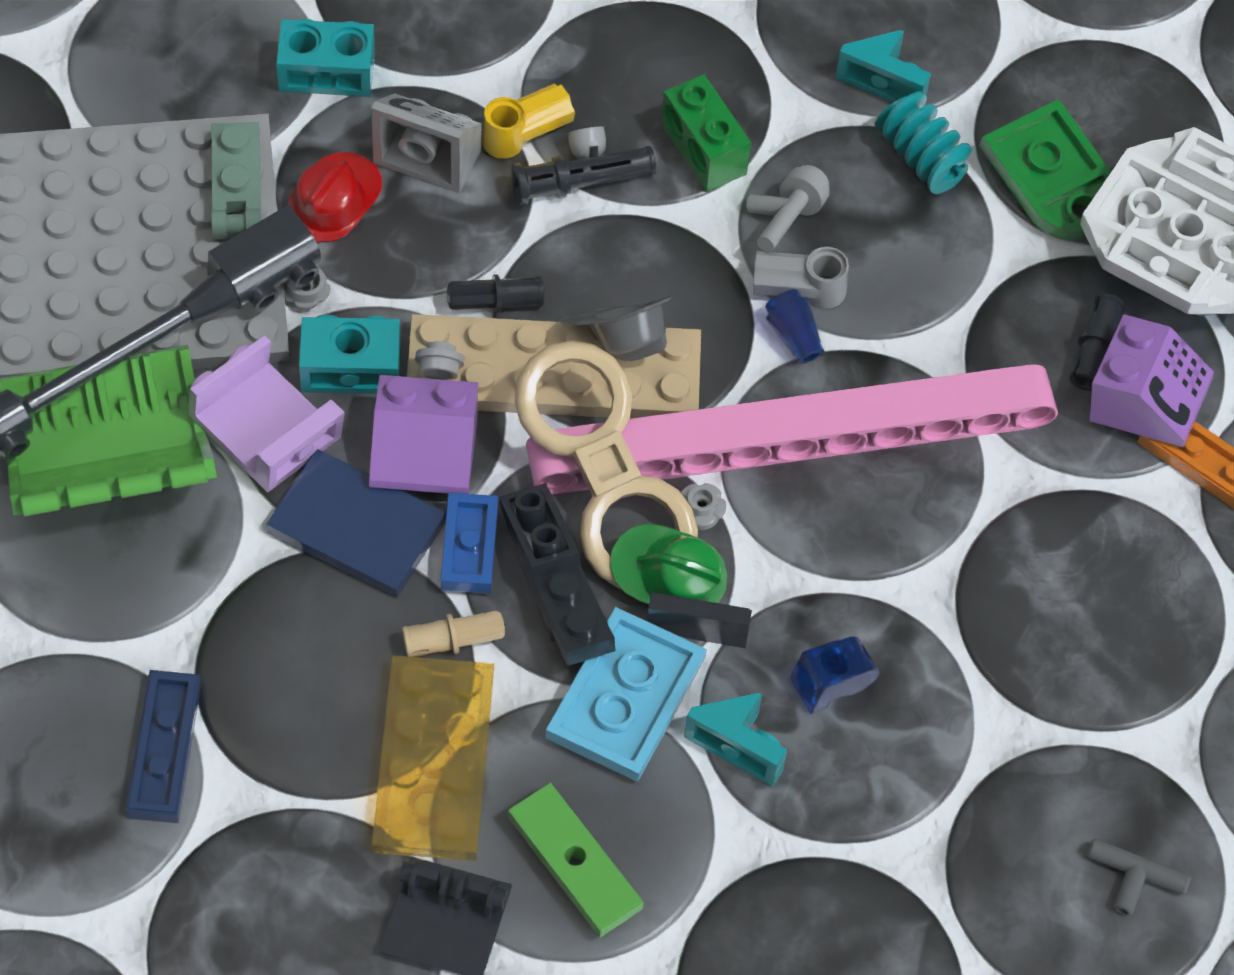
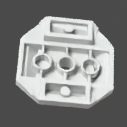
[1080,127,1234,317]

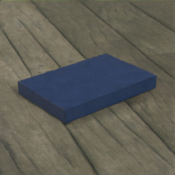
[266,449,447,598]

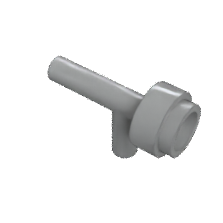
[746,165,829,252]

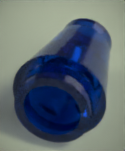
[765,289,824,364]

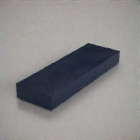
[125,670,202,823]

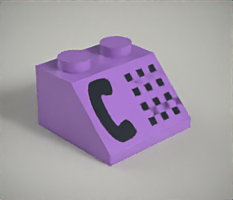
[1090,314,1214,447]

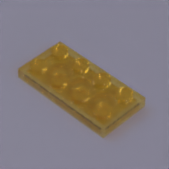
[372,656,495,861]

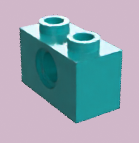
[299,314,401,394]

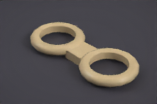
[514,341,698,589]

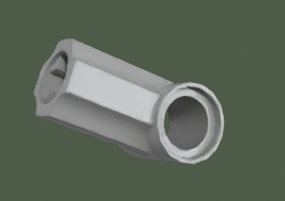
[753,247,849,309]

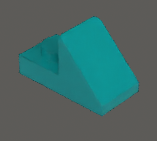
[835,30,931,103]
[684,693,787,787]

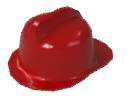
[287,152,382,243]

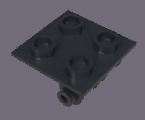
[379,856,512,975]

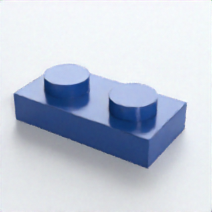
[441,493,498,594]

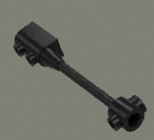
[0,205,321,460]

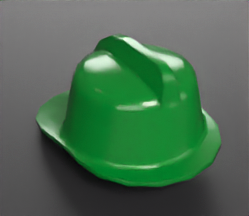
[610,524,727,604]

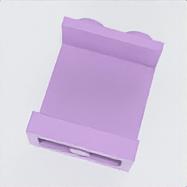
[188,335,345,493]

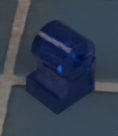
[789,636,880,714]

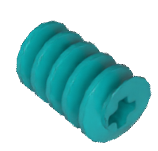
[874,91,972,194]

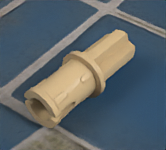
[402,611,505,659]

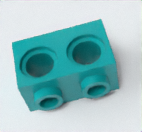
[276,19,375,97]

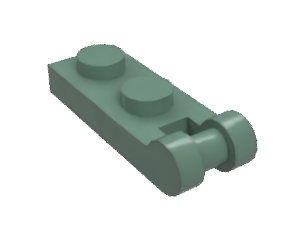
[211,122,261,239]

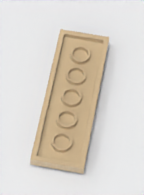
[407,314,701,419]

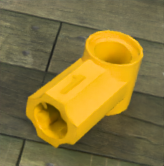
[482,84,575,159]

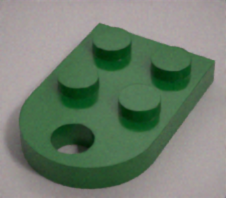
[979,99,1111,240]

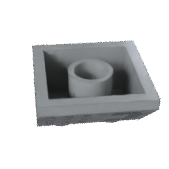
[371,94,482,193]

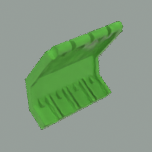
[0,345,217,517]

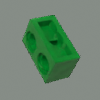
[661,74,751,192]

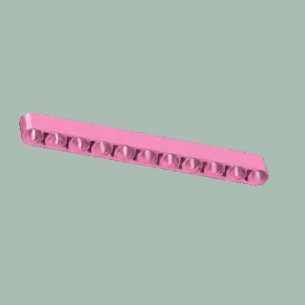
[526,365,1058,495]

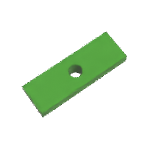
[508,782,644,938]

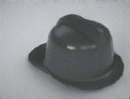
[560,296,672,361]

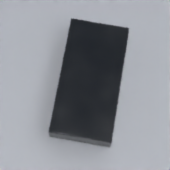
[647,592,752,649]

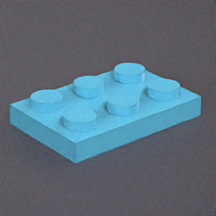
[546,607,707,782]

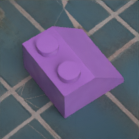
[369,375,478,494]

